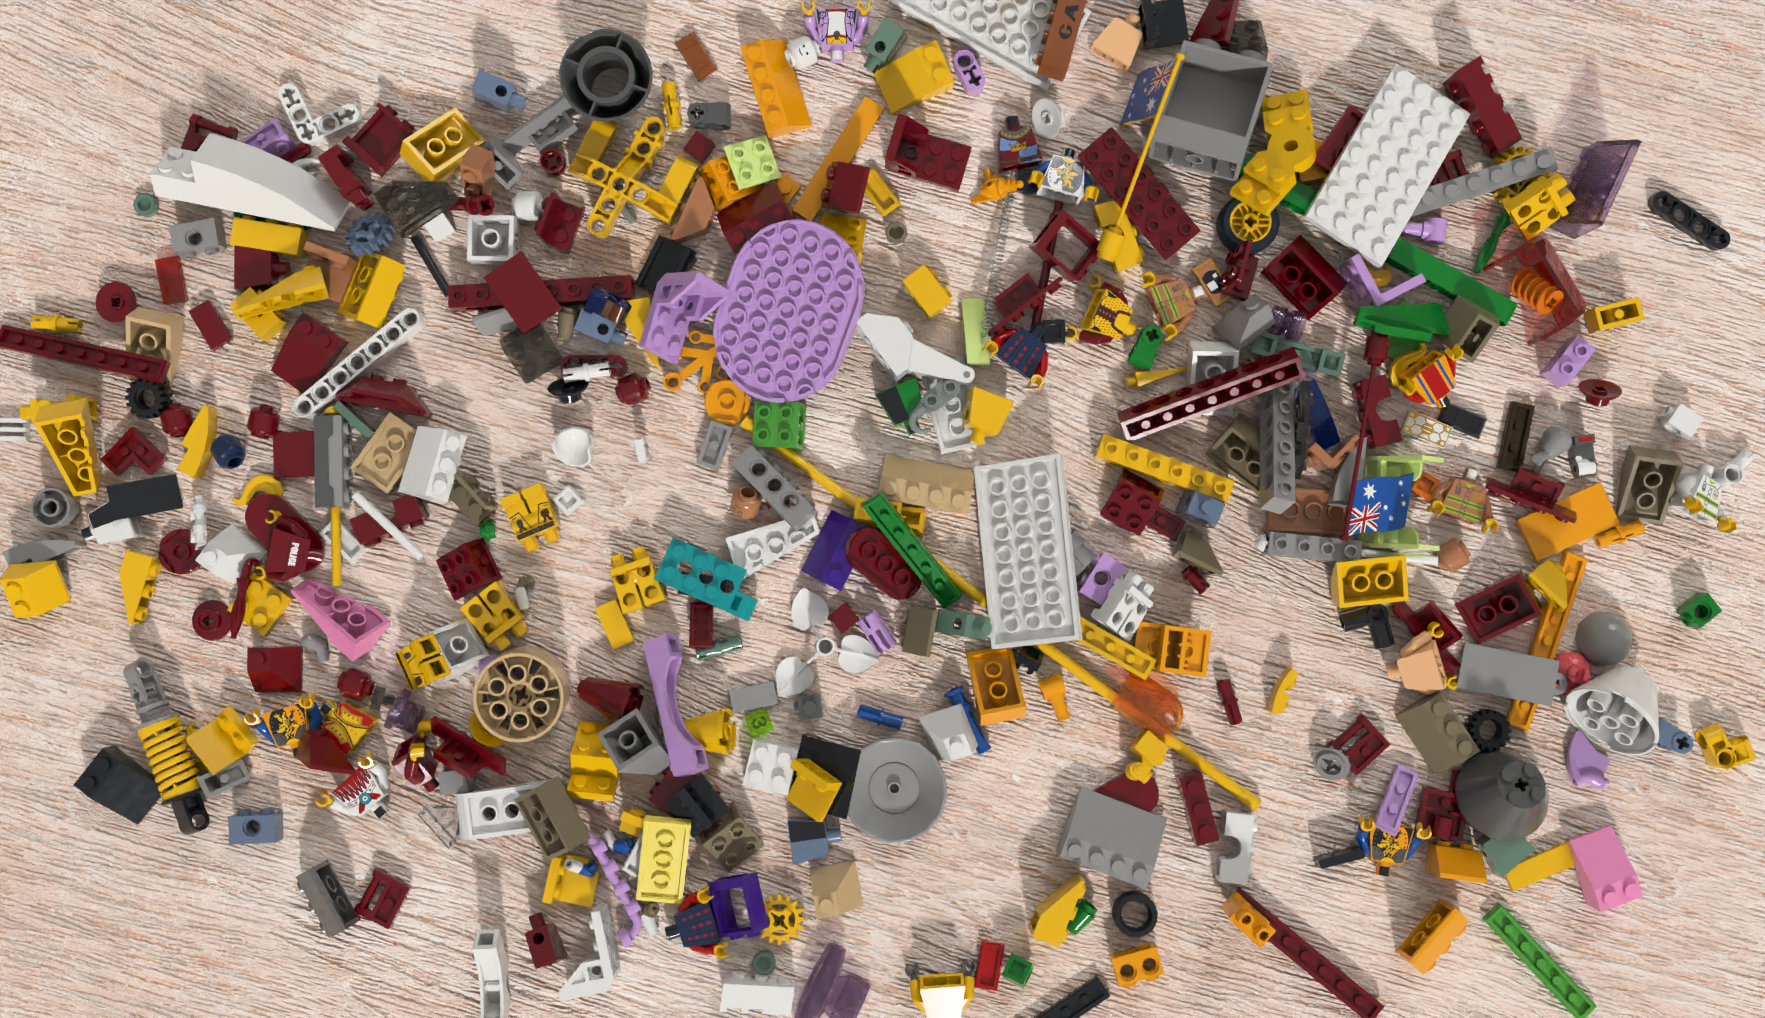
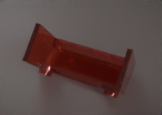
[1482,236,1586,346]

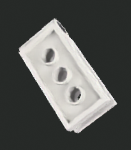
[455,778,561,840]

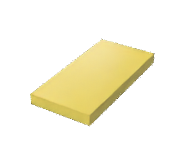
[636,815,692,904]

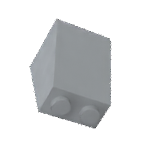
[597,708,670,775]

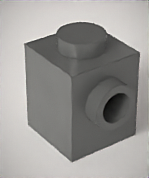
[793,693,824,720]

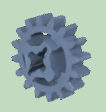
[344,212,396,257]

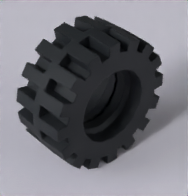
[125,379,173,419]
[1465,709,1511,751]

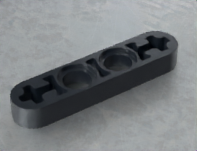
[1648,191,1730,251]

